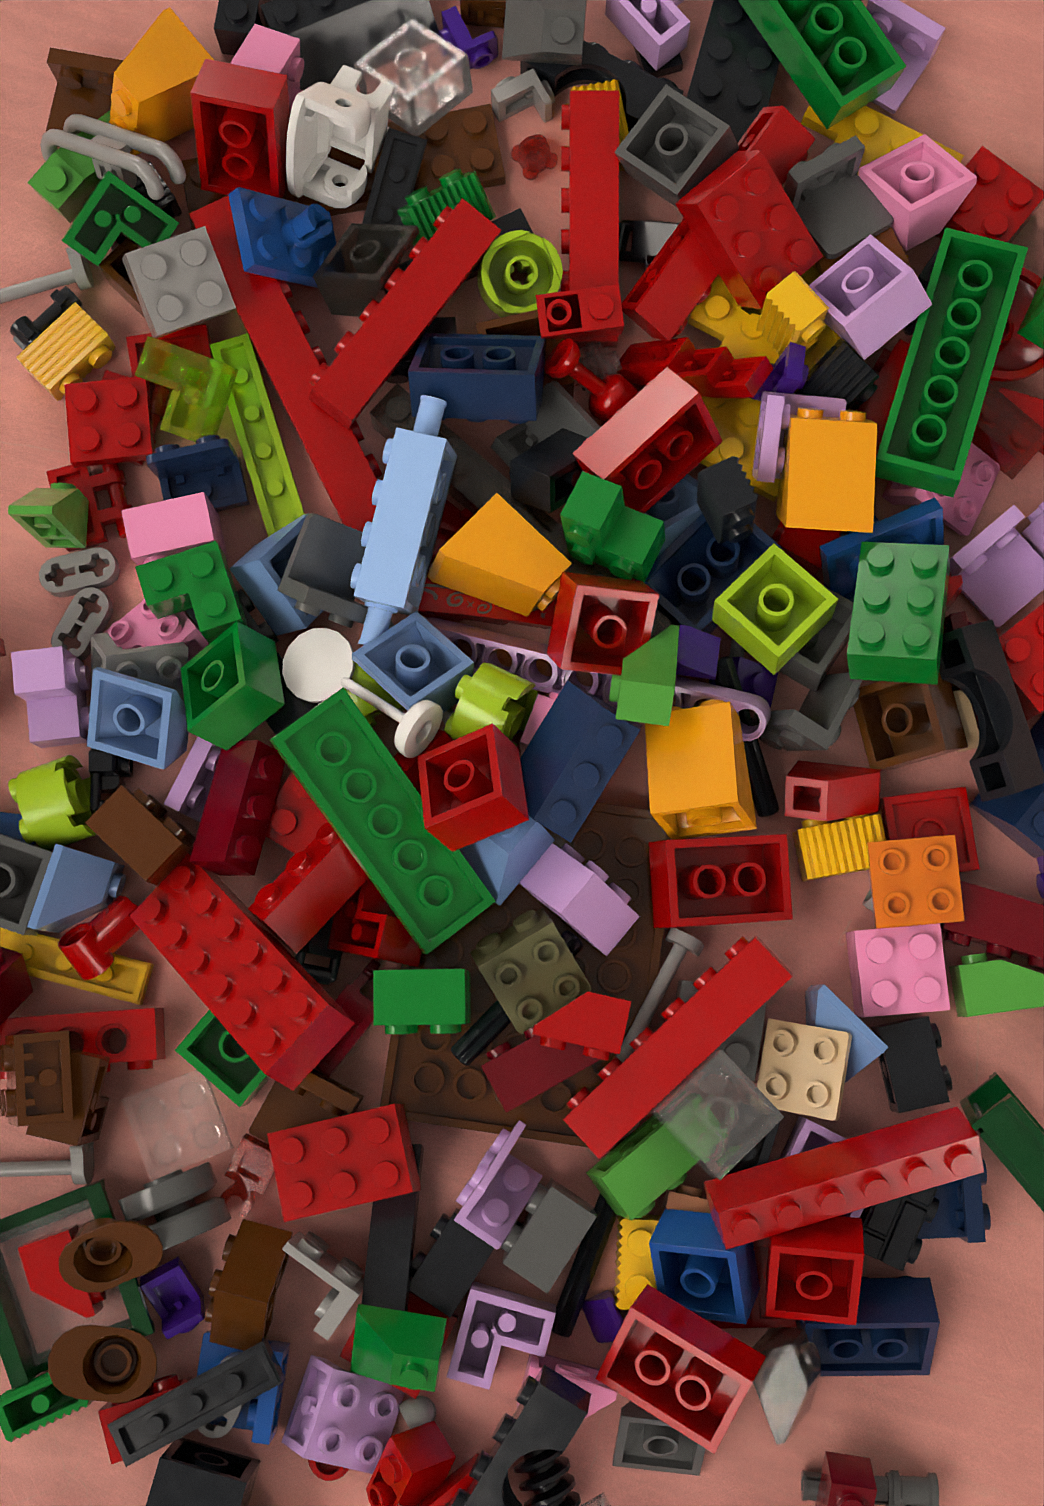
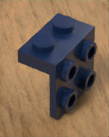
[146,435,250,512]
[917,1158,991,1243]

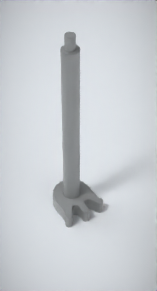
[0,247,94,304]
[615,927,704,1062]
[0,1141,94,1185]

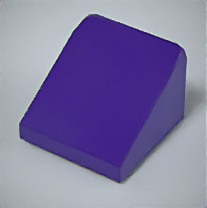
[676,625,721,680]
[582,1290,624,1343]

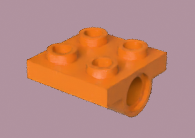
[866,835,964,929]

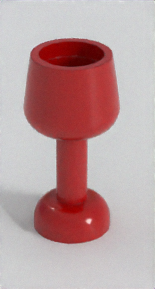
[544,338,639,423]

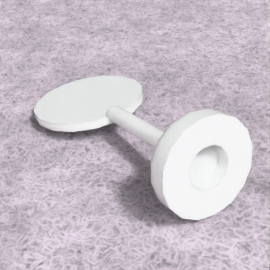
[282,628,443,758]

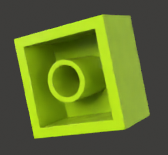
[712,543,838,675]

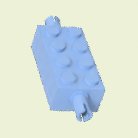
[350,395,457,646]

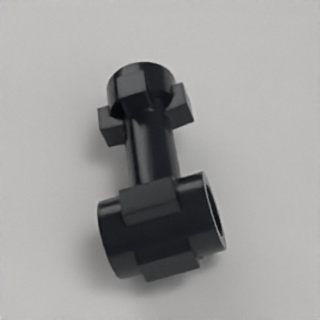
[10,286,83,350]

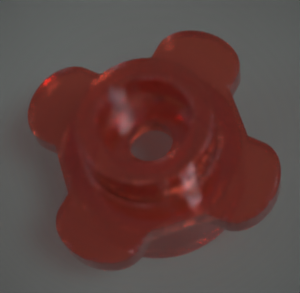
[511,134,558,180]

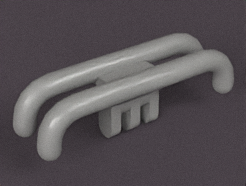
[40,114,186,200]

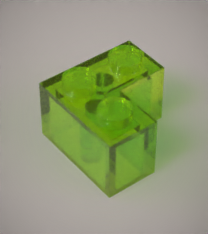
[135,336,238,442]

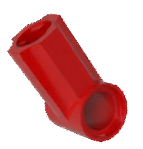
[58,896,140,980]

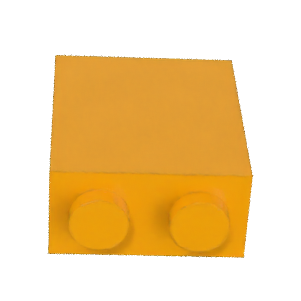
[108,7,214,155]
[776,407,877,533]
[427,493,572,617]
[645,700,757,840]

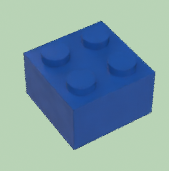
[649,1209,760,1324]

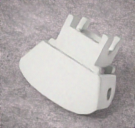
[286,65,396,208]

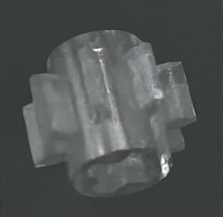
[574,342,622,394]

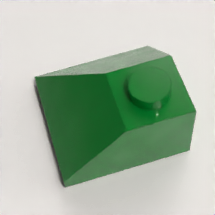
[350,1304,447,1392]

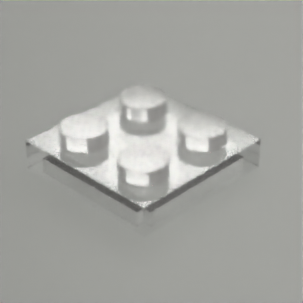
[121,1070,234,1181]

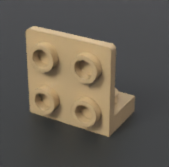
[754,1018,852,1121]

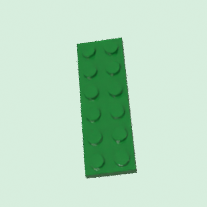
[269,688,496,954]

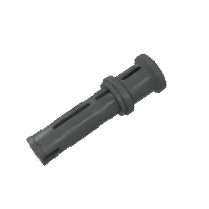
[801,1470,939,1506]

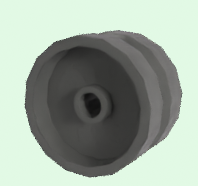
[118,1162,232,1250]

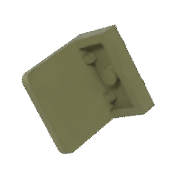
[470,908,591,1034]

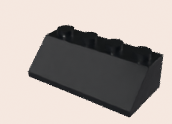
[260,0,440,90]

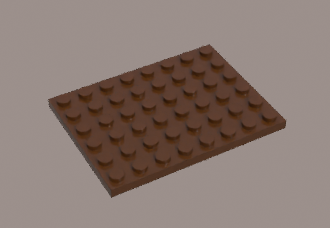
[380,803,672,1151]

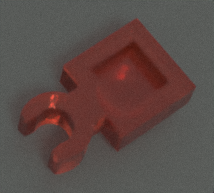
[220,1133,274,1218]

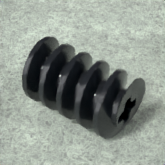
[514,1449,581,1506]

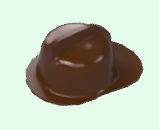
[59,1218,163,1292]
[48,1325,157,1403]

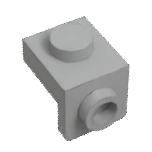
[491,69,555,123]

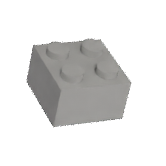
[122,226,236,339]

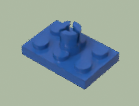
[228,187,345,292]
[819,497,944,602]

